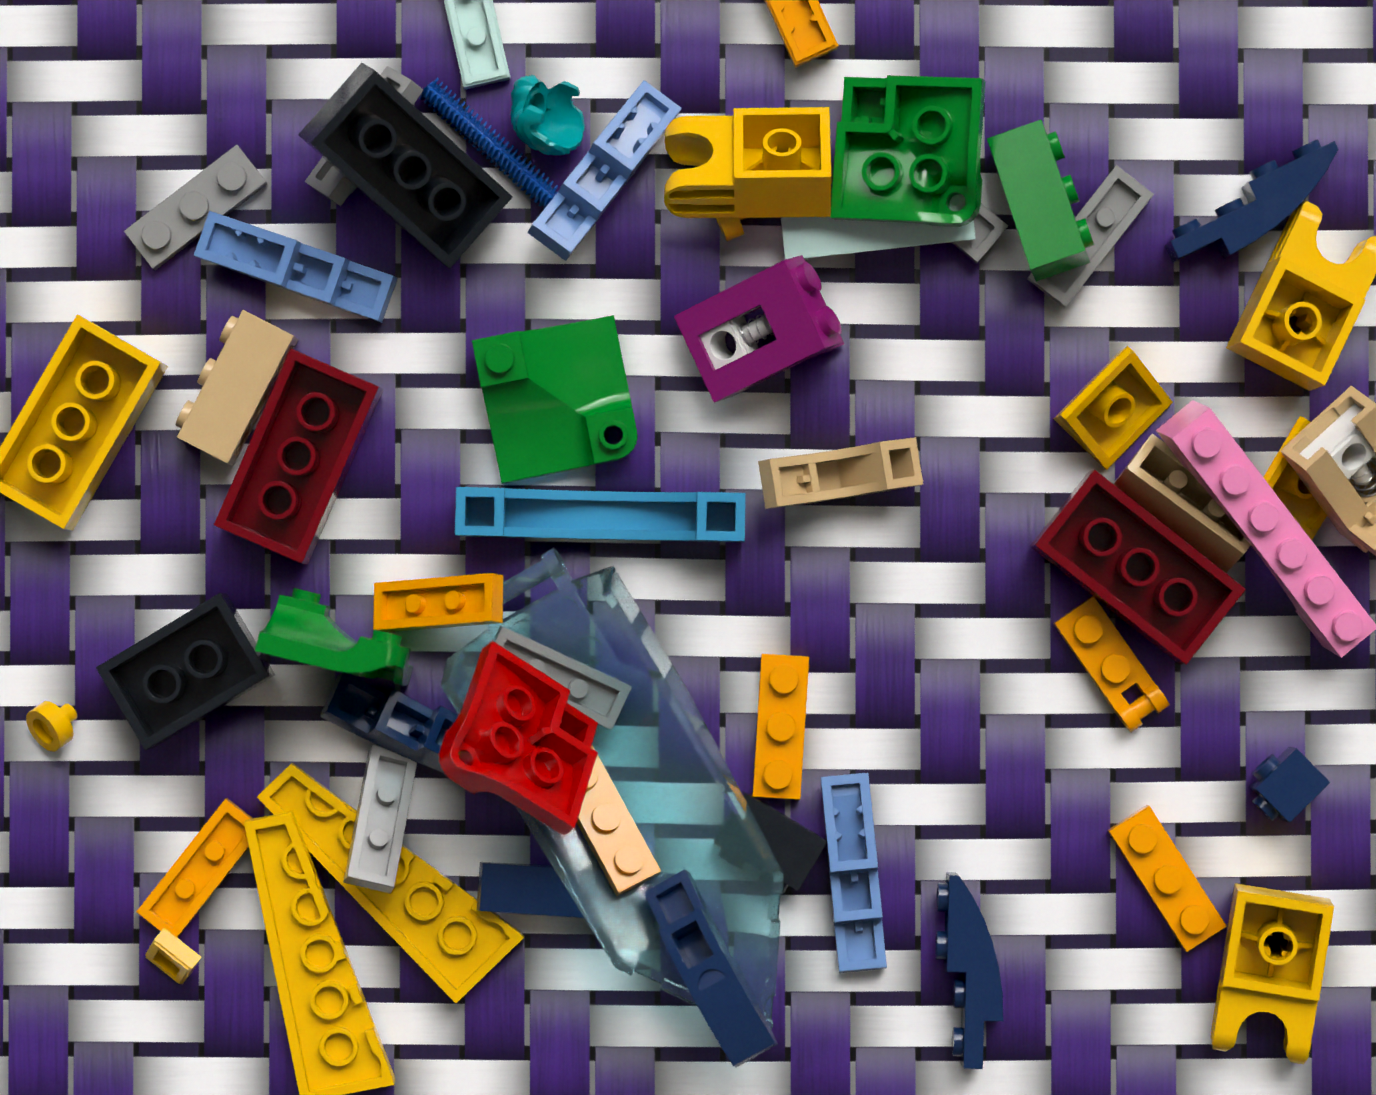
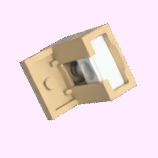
[1280,386,1376,556]

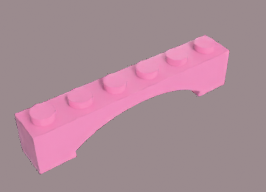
[1156,400,1376,658]

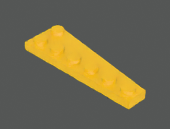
[257,763,525,1003]
[244,811,395,1095]

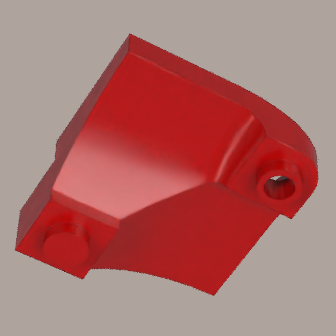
[439,641,598,836]

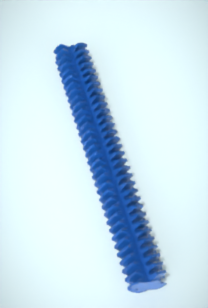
[419,77,558,210]

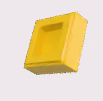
[145,928,202,984]

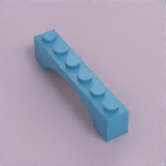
[455,487,746,543]

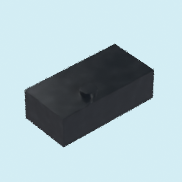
[298,63,513,269]

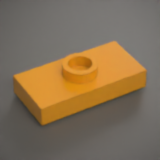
[764,0,839,68]

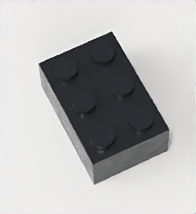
[96,593,275,750]

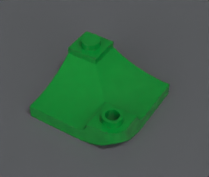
[830,75,986,227]
[472,315,638,484]
[255,588,413,686]

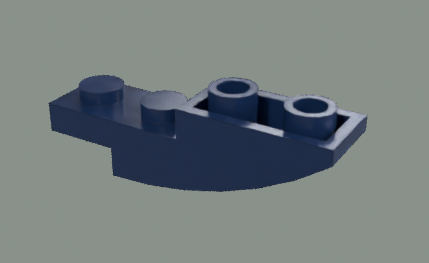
[1165,139,1339,263]
[643,869,778,1068]
[935,872,1003,1069]

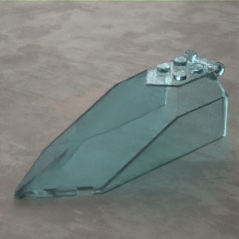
[441,548,784,1029]

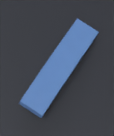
[527,80,682,261]
[193,211,398,323]
[821,773,887,973]

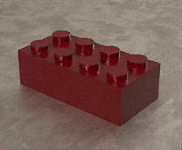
[214,348,383,565]
[1030,469,1246,665]

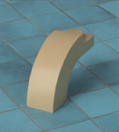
[758,437,923,509]

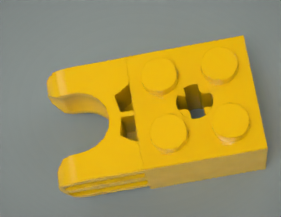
[664,107,831,218]
[1226,200,1376,391]
[1210,883,1334,1064]

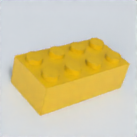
[0,314,168,531]

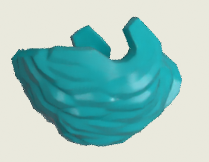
[511,75,585,155]

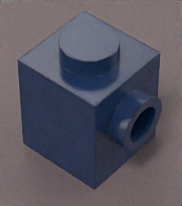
[1249,747,1331,823]

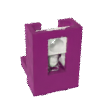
[674,255,844,403]

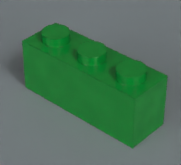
[987,120,1094,282]

